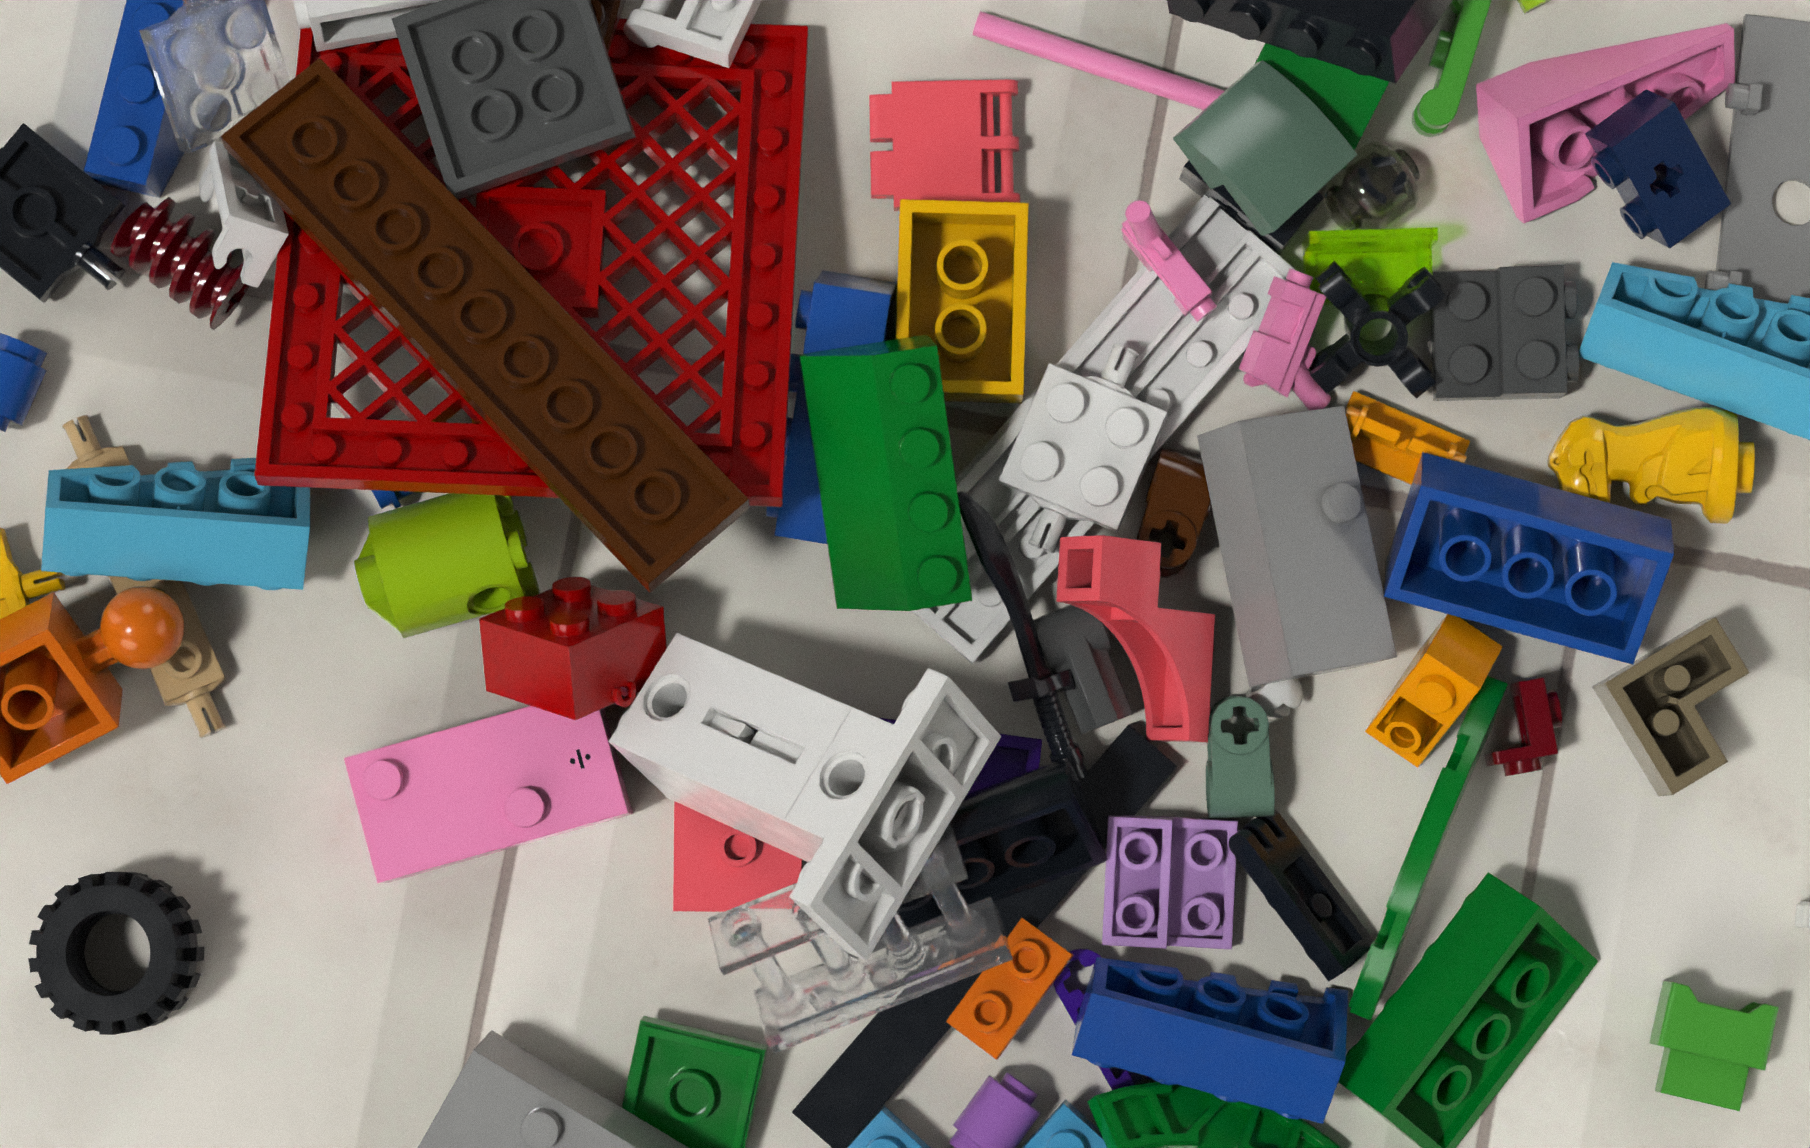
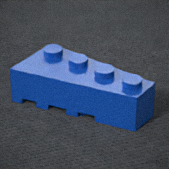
[766,270,897,544]

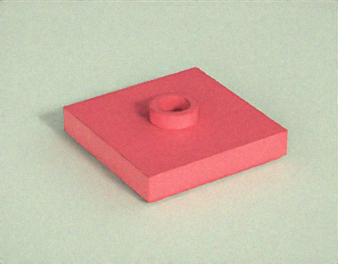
[673,801,803,912]

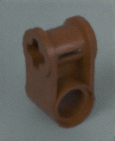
[1136,448,1212,578]

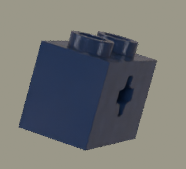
[1585,89,1731,248]

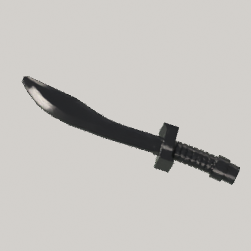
[957,491,1088,780]

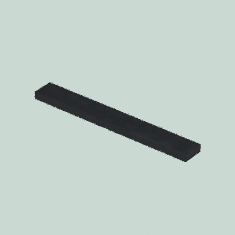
[792,724,1177,1148]

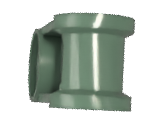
[1206,695,1275,819]

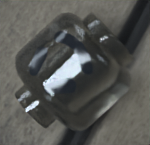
[1323,141,1420,237]

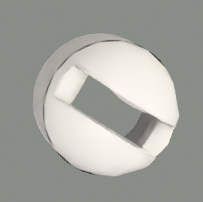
[1246,678,1303,718]

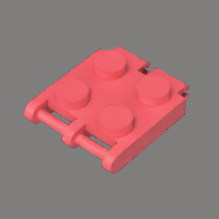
[869,79,1020,211]

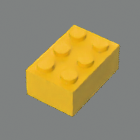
[896,199,1029,404]

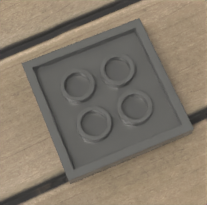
[391,0,636,200]

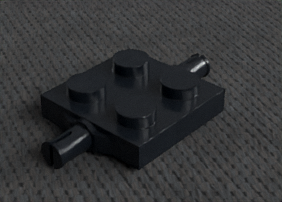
[0,123,125,303]

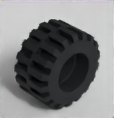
[28,872,204,1035]

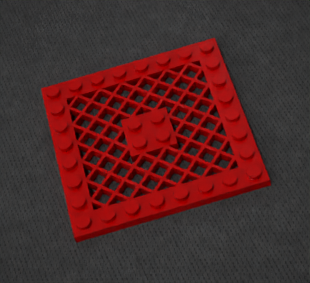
[254,18,808,507]

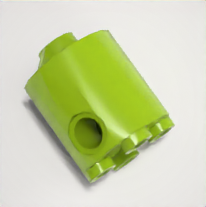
[354,493,540,638]

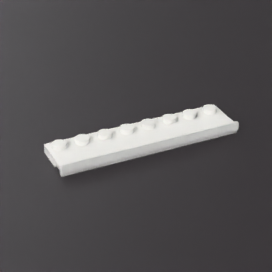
[912,195,1295,664]

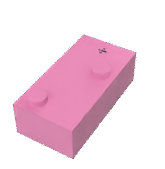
[344,706,633,883]

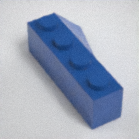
[84,0,262,198]
[1072,957,1348,1124]

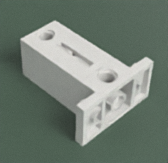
[608,633,1001,961]

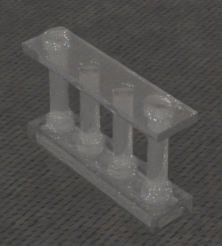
[707,823,1013,1053]

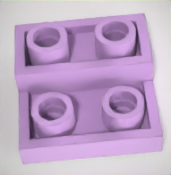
[1102,816,1238,950]

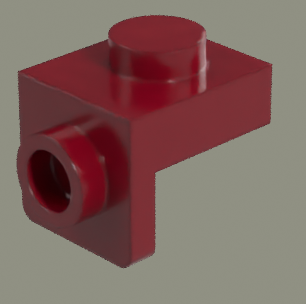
[1484,678,1562,776]

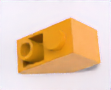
[1365,614,1503,768]

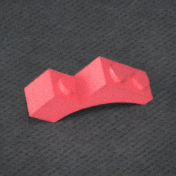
[1056,535,1215,743]

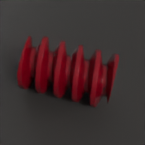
[110,197,250,330]

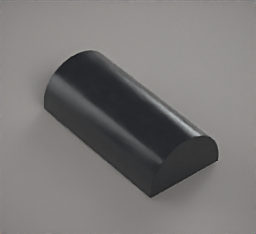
[877,758,1108,944]

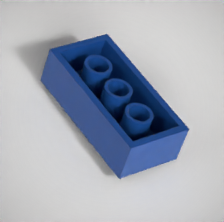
[1384,452,1674,665]

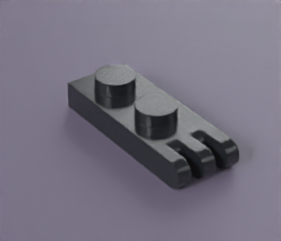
[1229,810,1374,982]

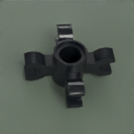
[1309,261,1446,399]

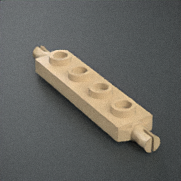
[62,415,226,738]

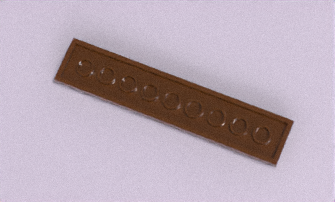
[220,58,750,593]

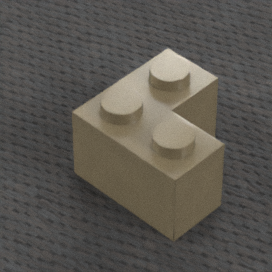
[1592,617,1750,796]

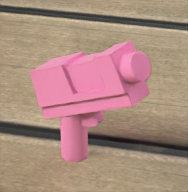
[1121,201,1217,322]
[1239,268,1331,411]

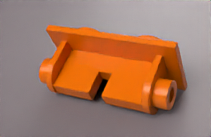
[946,918,1074,1060]

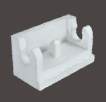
[199,141,289,288]

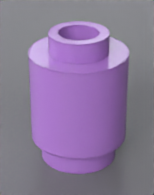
[949,1072,1041,1148]

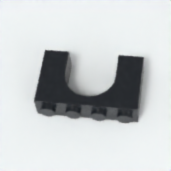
[1167,0,1453,84]

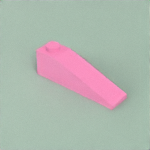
[1476,23,1735,223]

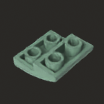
[1173,60,1357,236]

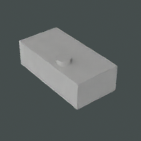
[1197,406,1397,687]
[418,1030,688,1148]

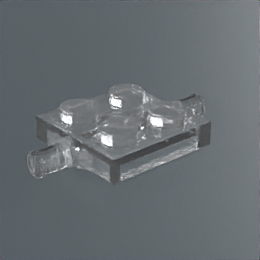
[139,0,291,153]

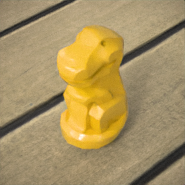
[1547,407,1755,524]

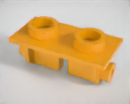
[1345,391,1470,485]

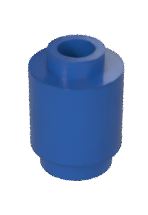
[0,333,47,432]

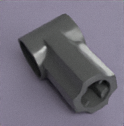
[1033,605,1132,734]

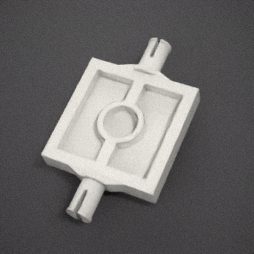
[998,343,1168,554]

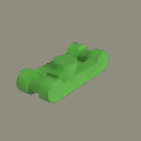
[1412,0,1491,137]

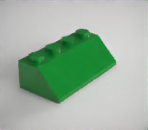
[799,335,972,611]
[1338,872,1598,1148]

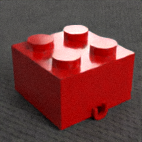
[479,577,667,721]

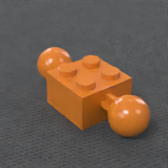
[0,586,185,784]

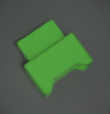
[1649,981,1779,1111]

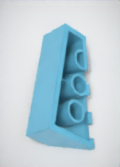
[1579,262,1810,440]
[41,458,310,590]

